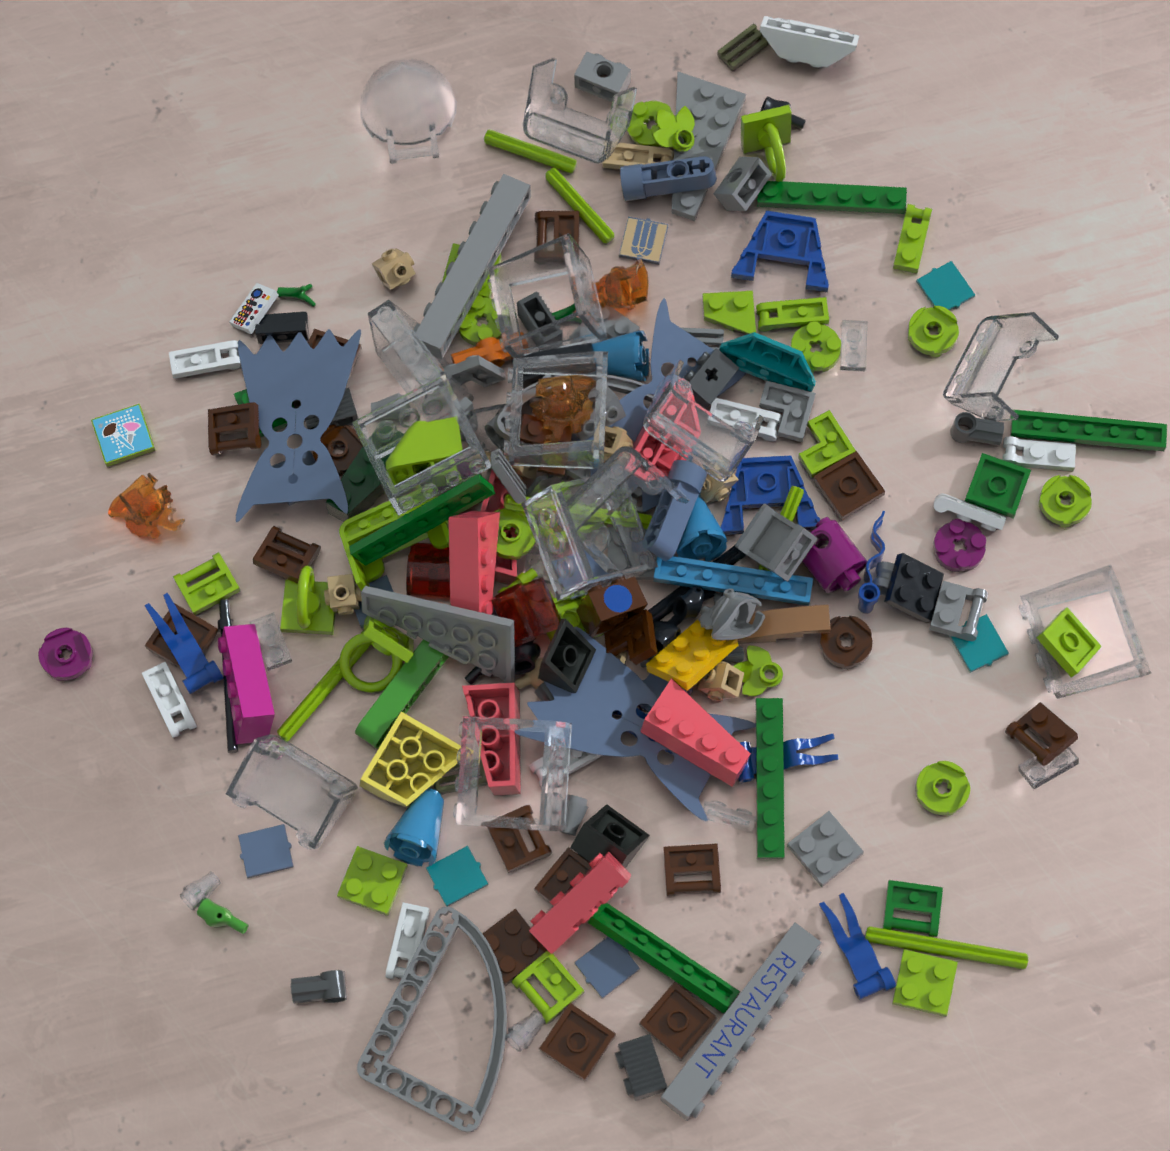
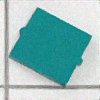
[916,261,975,310]
[949,614,1009,673]
[426,846,489,907]

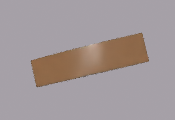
[737,604,831,644]

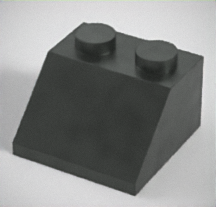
[570,804,650,868]

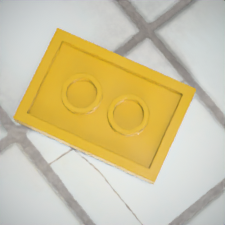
[646,620,738,691]

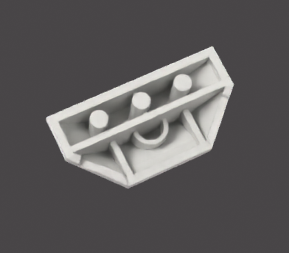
[760,16,859,68]

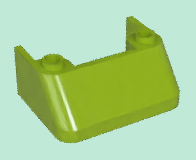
[385,416,471,497]
[339,485,449,591]

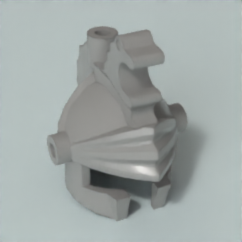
[699,589,765,640]

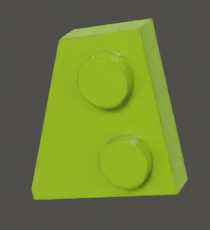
[702,291,756,334]

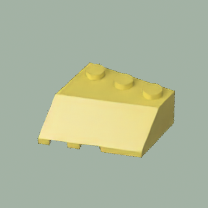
[360,712,471,807]

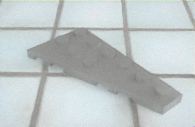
[672,72,746,221]
[361,586,515,683]

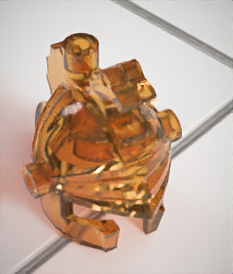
[583,259,649,312]
[530,375,597,445]
[108,473,185,540]

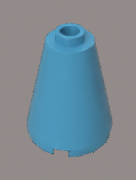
[586,330,649,381]
[676,495,727,562]
[384,789,444,866]

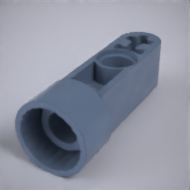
[620,156,717,201]
[642,460,707,561]

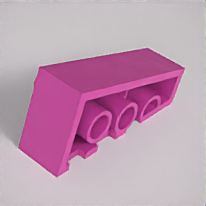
[218,624,275,744]

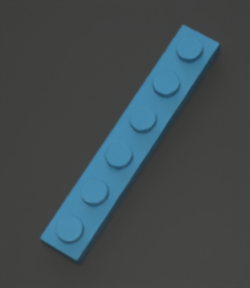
[653,556,813,606]

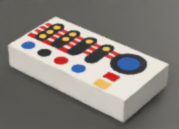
[229,283,279,334]

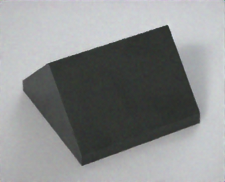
[538,619,596,693]

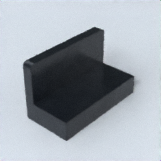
[255,311,309,344]

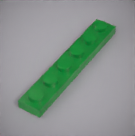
[757,181,907,214]
[1010,409,1167,452]
[349,474,495,566]
[755,698,785,859]
[588,903,741,1014]

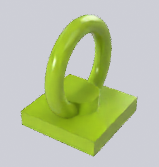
[741,105,792,182]
[280,566,336,635]
[339,615,414,693]

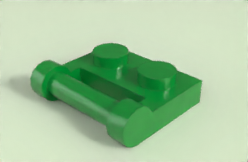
[882,880,943,937]

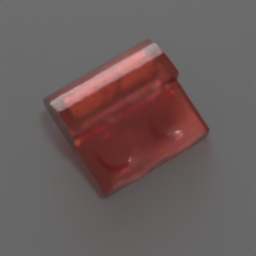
[406,543,450,597]
[491,577,561,647]

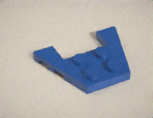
[731,211,829,293]
[721,455,820,535]

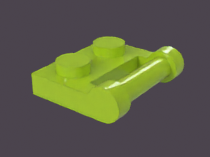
[173,552,240,615]
[511,950,584,1024]

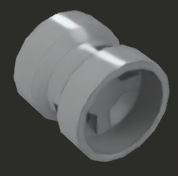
[872,561,894,596]

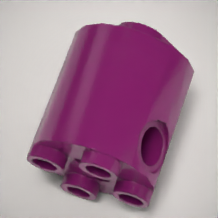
[802,517,868,593]

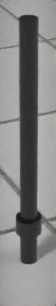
[217,599,238,753]

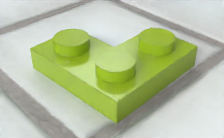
[798,410,856,478]

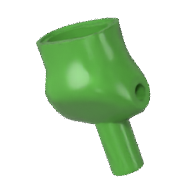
[197,898,249,934]

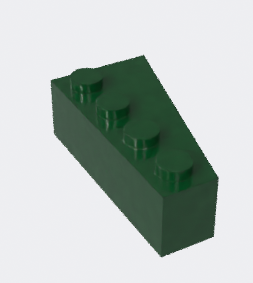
[325,420,405,522]

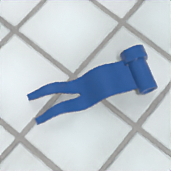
[858,511,885,614]
[144,592,224,694]
[738,734,839,783]
[819,893,896,1000]

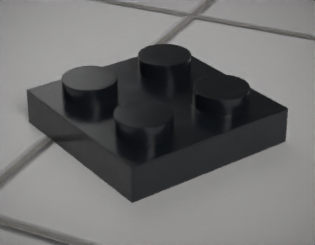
[884,553,944,623]

